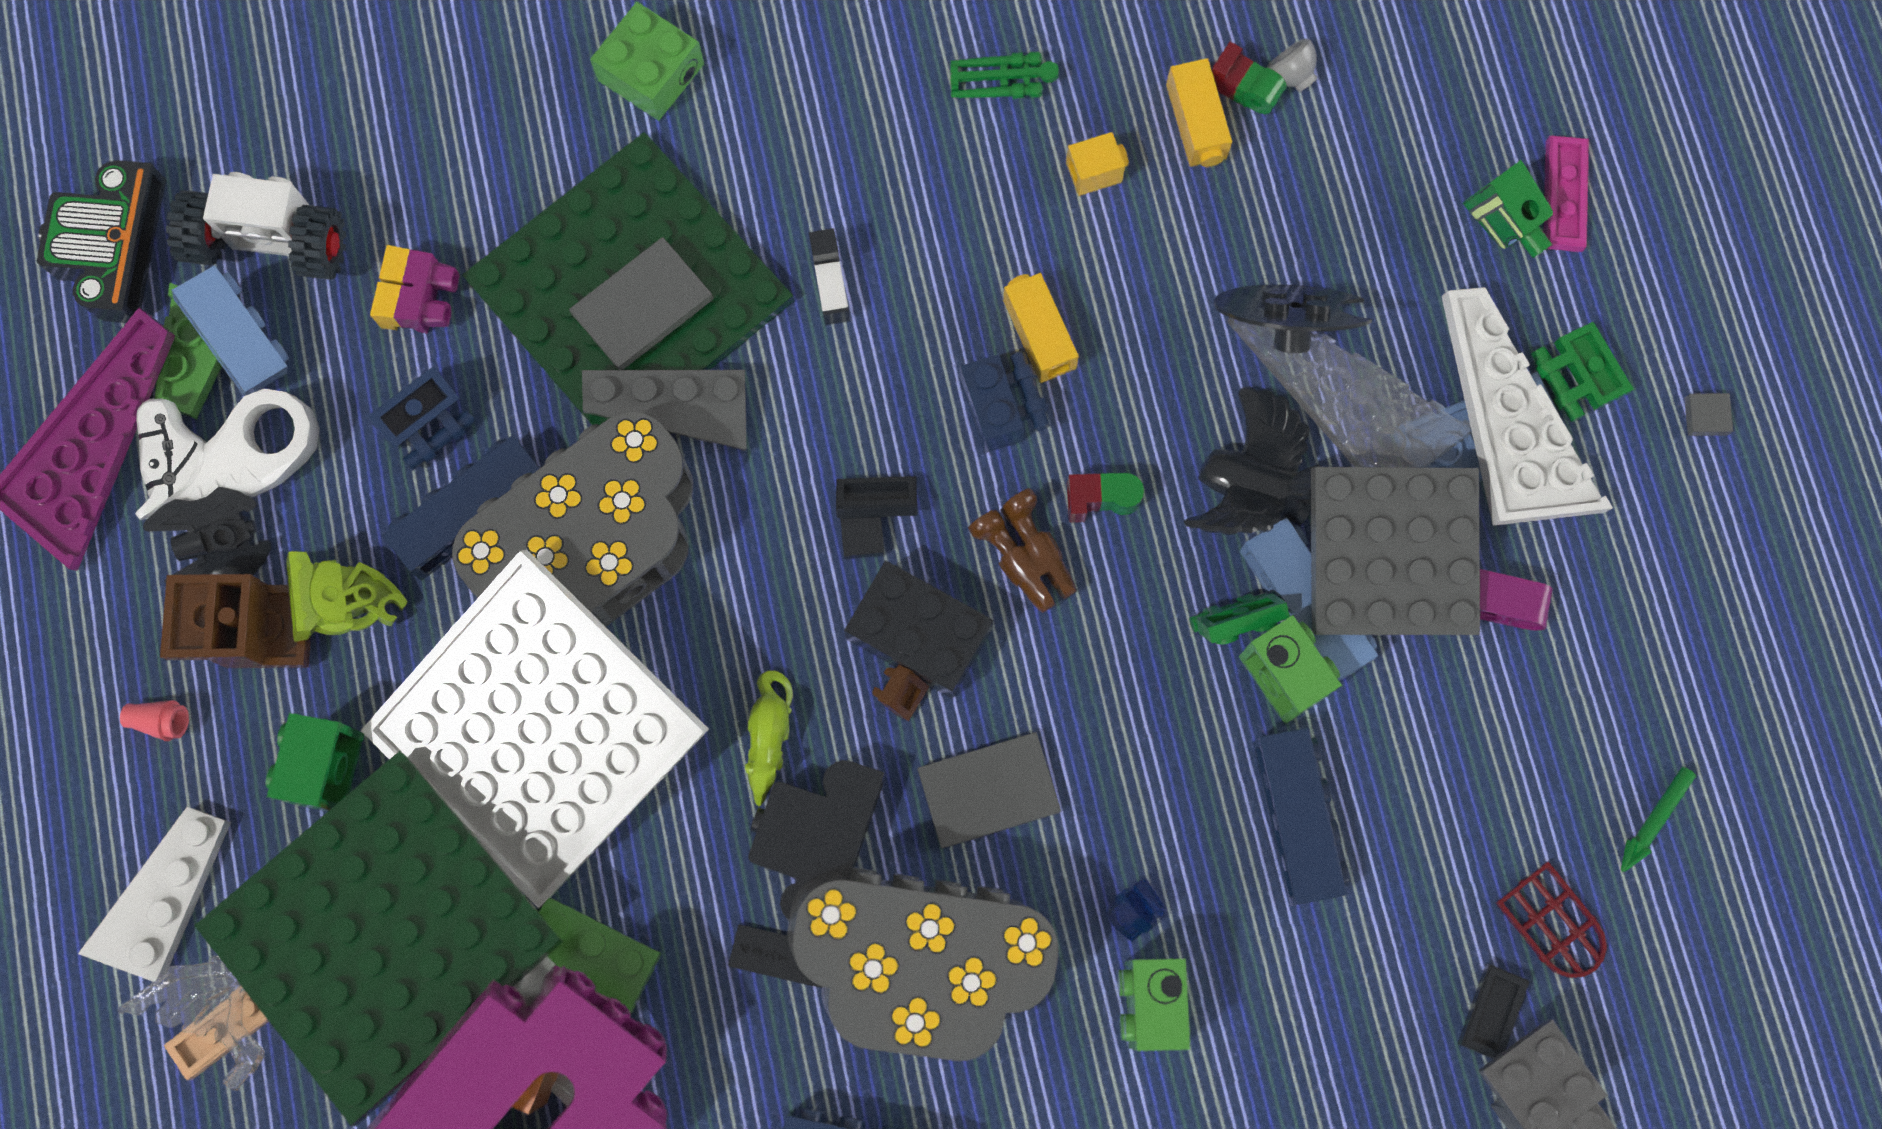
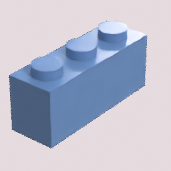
[172,265,289,396]

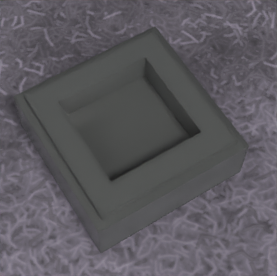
[1684,393,1733,436]

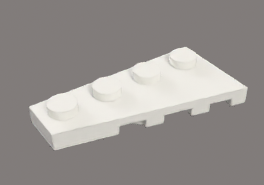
[78,807,231,983]

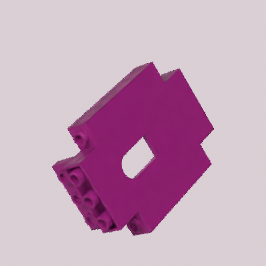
[366,964,667,1129]

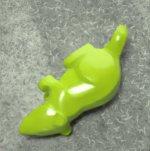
[744,670,793,806]

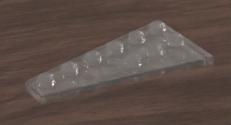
[1227,318,1472,468]

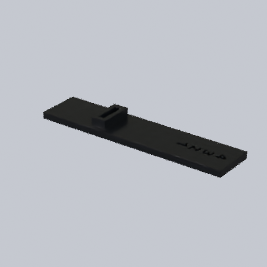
[728,924,822,988]

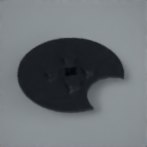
[1214,285,1372,353]

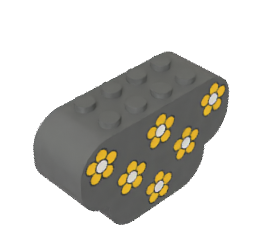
[452,412,693,627]
[787,867,1058,1061]

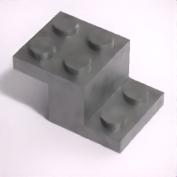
[1478,1020,1616,1129]

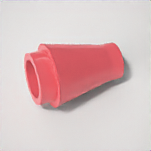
[120,700,189,741]

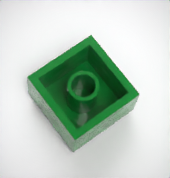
[266,713,364,811]

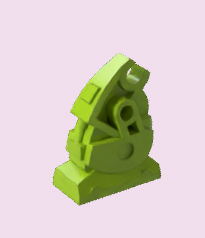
[286,551,408,642]

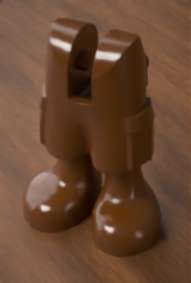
[968,488,1077,613]

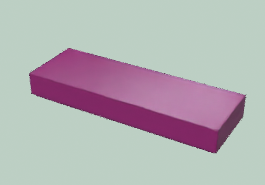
[1544,136,1589,252]

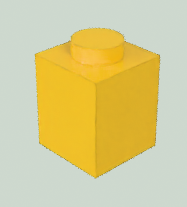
[1066,132,1129,196]

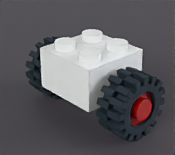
[166,172,346,280]

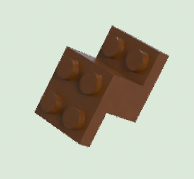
[160,574,311,668]

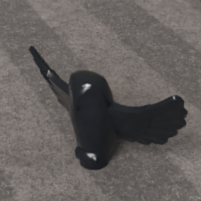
[1183,387,1320,535]

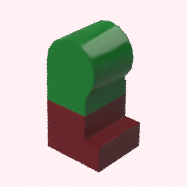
[1212,41,1287,114]
[1067,473,1144,523]

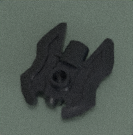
[143,486,272,585]

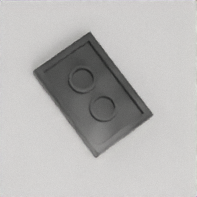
[569,237,714,370]
[917,732,1061,849]

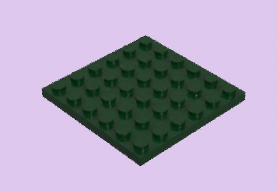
[462,132,794,425]
[194,751,564,1126]

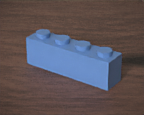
[1240,518,1378,681]

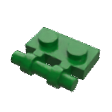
[1531,322,1634,422]
[1189,592,1290,645]

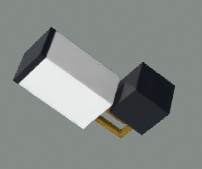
[809,228,850,325]

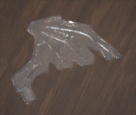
[117,955,265,1091]

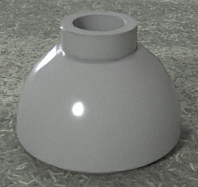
[1267,39,1317,92]

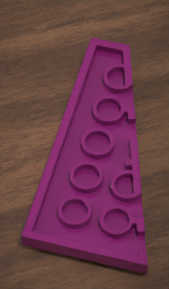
[0,308,176,571]

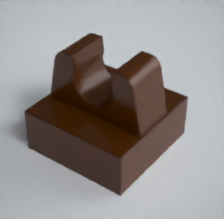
[872,665,929,722]

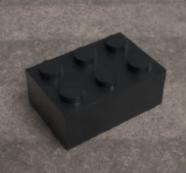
[844,560,994,699]

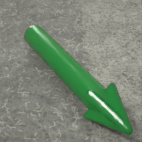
[1621,767,1696,872]

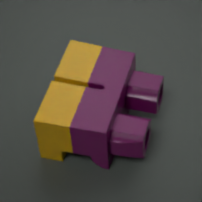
[370,245,460,334]

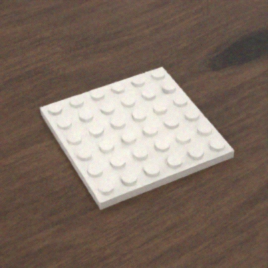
[361,549,709,908]

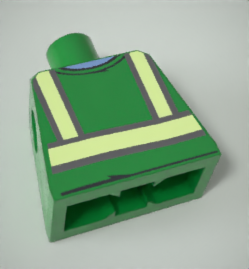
[1462,160,1553,258]

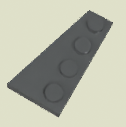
[582,370,746,451]

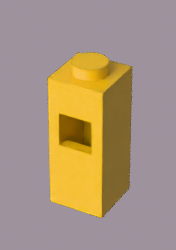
[1166,58,1232,167]
[1003,273,1079,383]

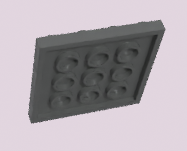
[1311,467,1480,635]

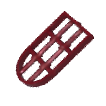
[1495,861,1607,978]

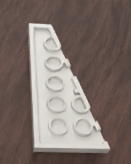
[1442,287,1613,526]

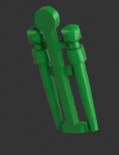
[950,51,1059,99]

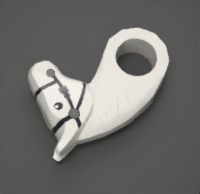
[135,389,320,521]

